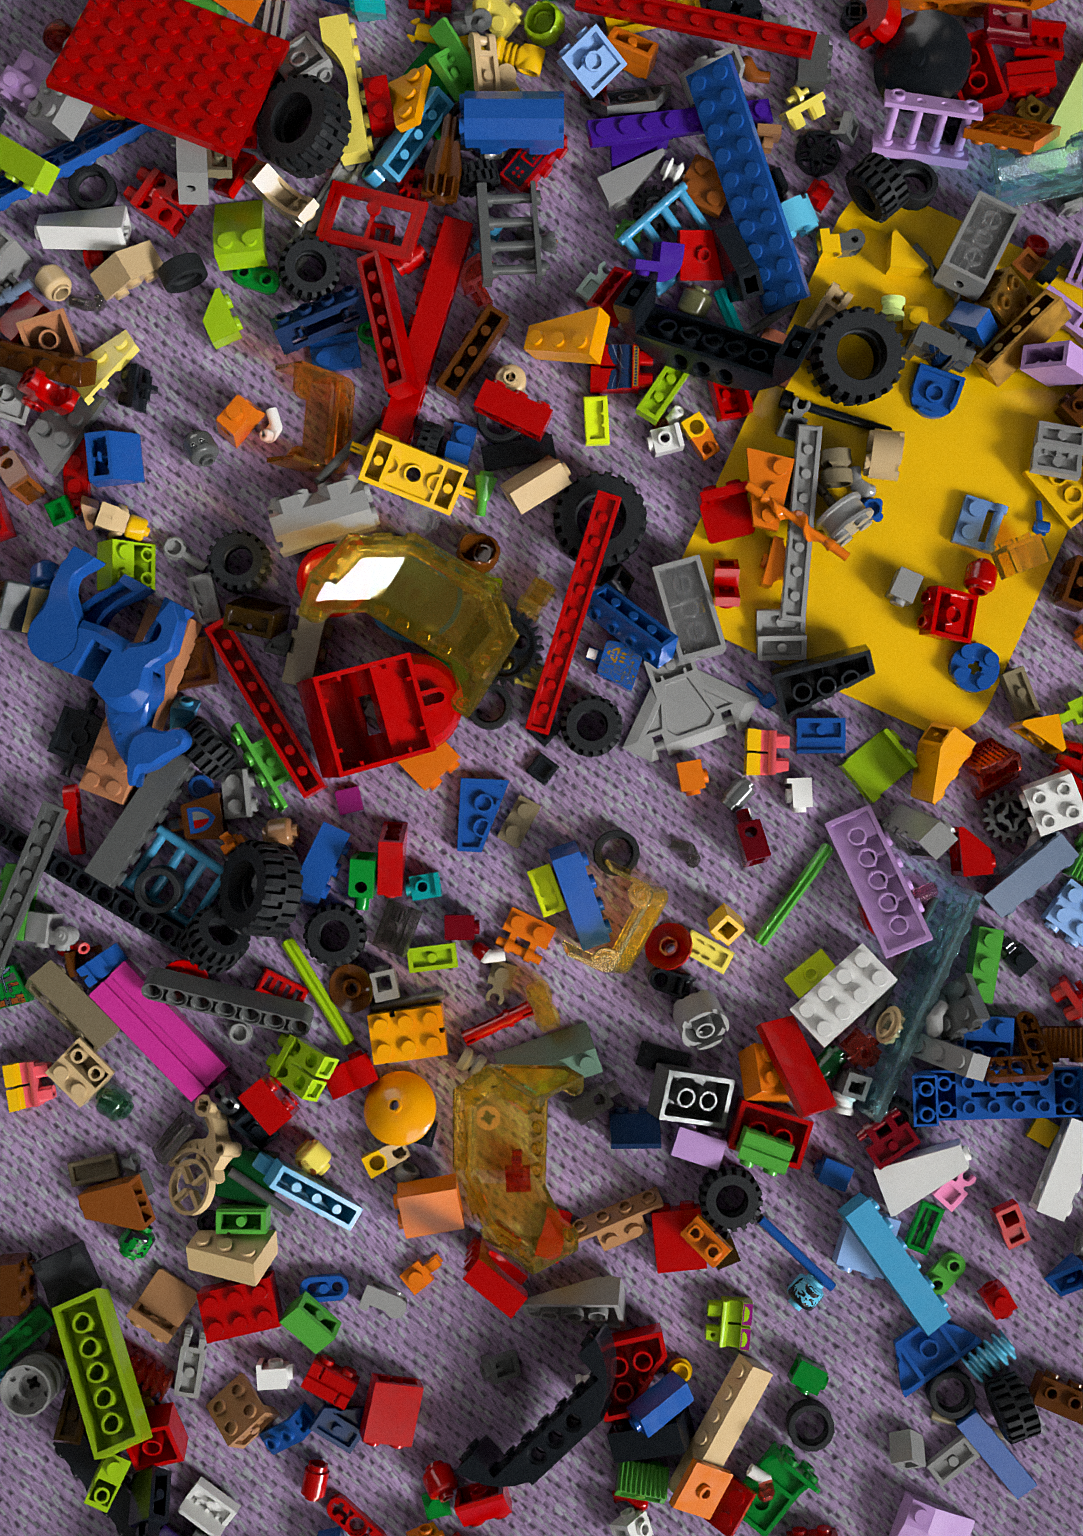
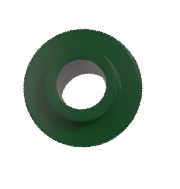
[815,1045,847,1081]

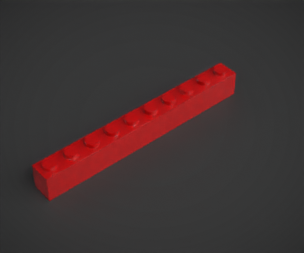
[381,215,474,445]

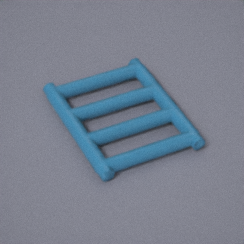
[616,181,712,297]
[121,825,224,927]

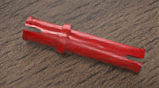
[461,1000,534,1046]

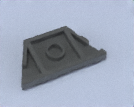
[580,84,672,117]
[27,395,109,477]

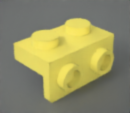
[473,0,525,40]

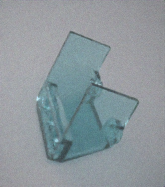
[990,132,1083,208]

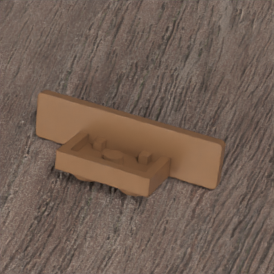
[568,1187,664,1251]

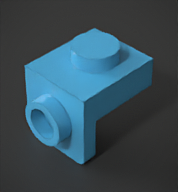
[170,696,201,729]

